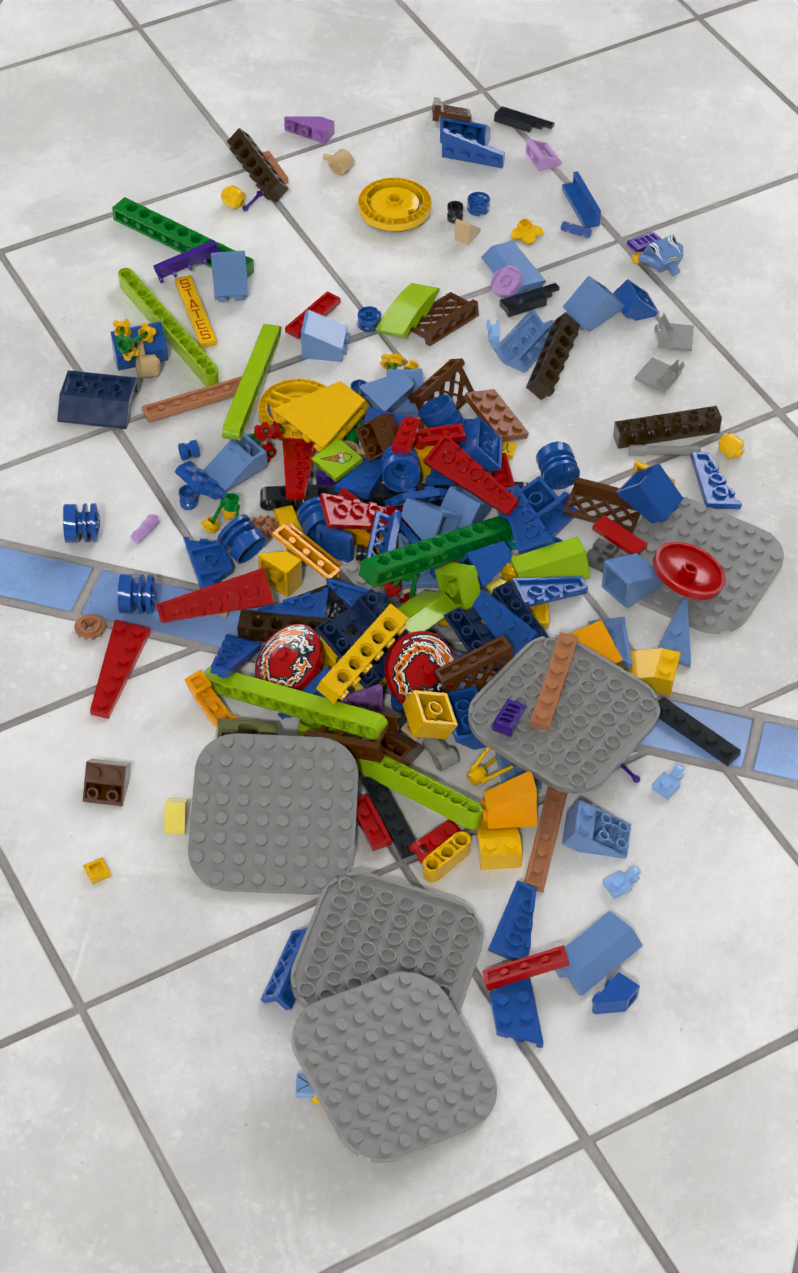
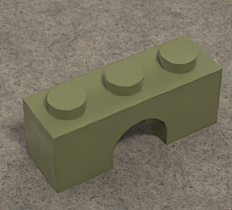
[215,718,278,738]

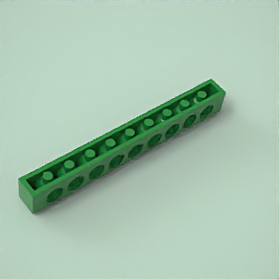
[112,197,254,278]
[359,516,512,588]

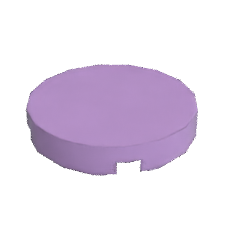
[491,265,523,298]

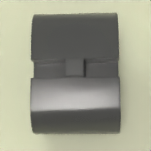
[586,538,619,573]

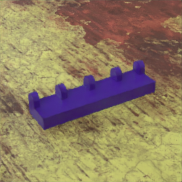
[153,240,220,283]

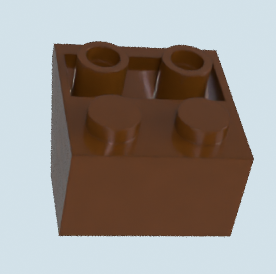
[355,413,399,462]
[370,730,424,767]
[82,758,131,806]

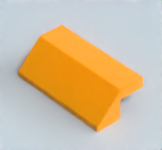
[272,523,343,580]

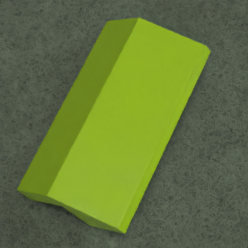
[509,536,591,580]
[397,590,458,632]

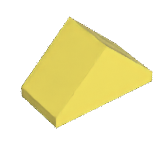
[164,798,188,834]

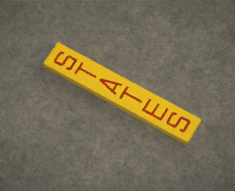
[174,275,217,348]

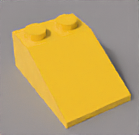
[618,648,681,696]
[475,817,523,870]

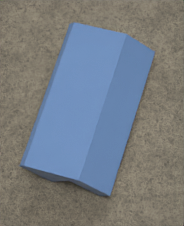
[481,241,546,296]
[493,309,554,373]
[555,911,643,995]

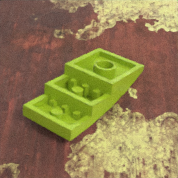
[376,283,440,339]

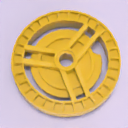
[358,177,432,231]
[258,378,326,441]

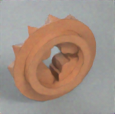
[252,515,278,538]
[74,614,105,640]

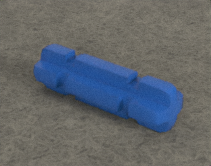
[561,221,592,238]

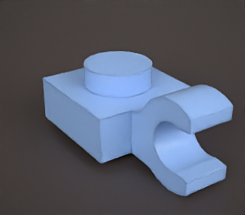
[486,320,499,349]
[652,764,685,800]
[603,866,641,899]

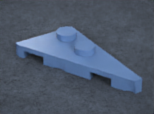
[658,598,691,668]

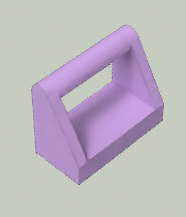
[525,139,562,171]

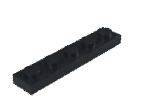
[658,697,741,766]
[361,776,416,859]

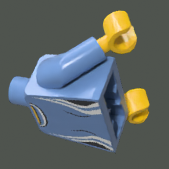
[631,234,683,276]

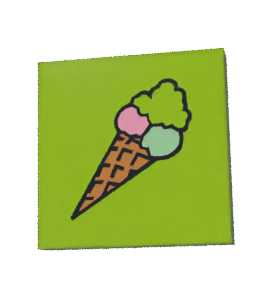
[312,438,363,482]

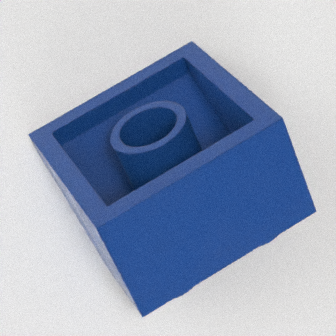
[613,279,659,321]

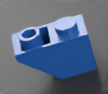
[592,972,640,1014]

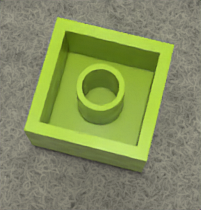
[435,562,482,610]

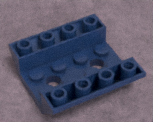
[57,370,142,429]
[444,581,550,672]
[315,589,410,689]

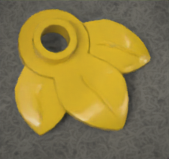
[511,219,543,245]

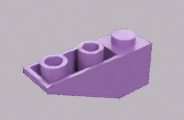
[284,116,335,144]

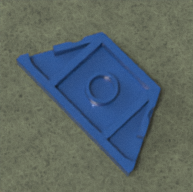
[175,461,226,500]
[385,486,448,507]
[183,537,233,589]
[489,978,544,1048]

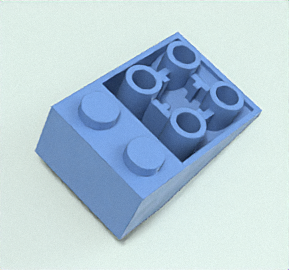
[204,433,267,492]
[562,800,631,859]

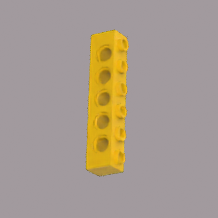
[316,604,409,704]

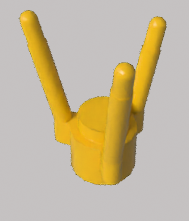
[466,747,513,786]

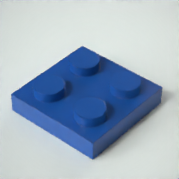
[316,523,354,563]

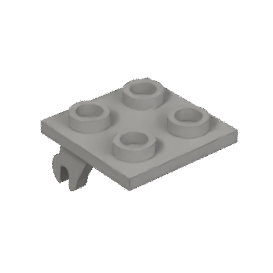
[654,312,694,351]
[635,357,685,393]

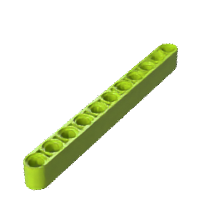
[118,268,220,387]
[222,324,281,441]
[204,666,388,740]
[297,719,483,829]

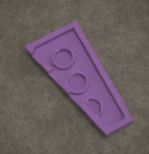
[338,684,383,713]

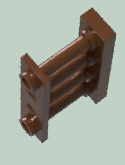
[304,710,399,763]

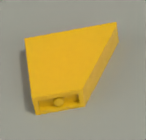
[274,381,370,452]

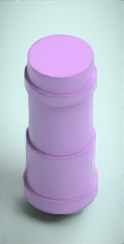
[131,514,159,543]

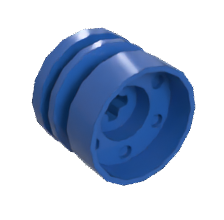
[418,395,465,428]
[536,441,580,490]
[381,445,420,492]
[297,497,343,544]
[63,503,100,543]
[217,514,267,564]
[118,574,157,614]

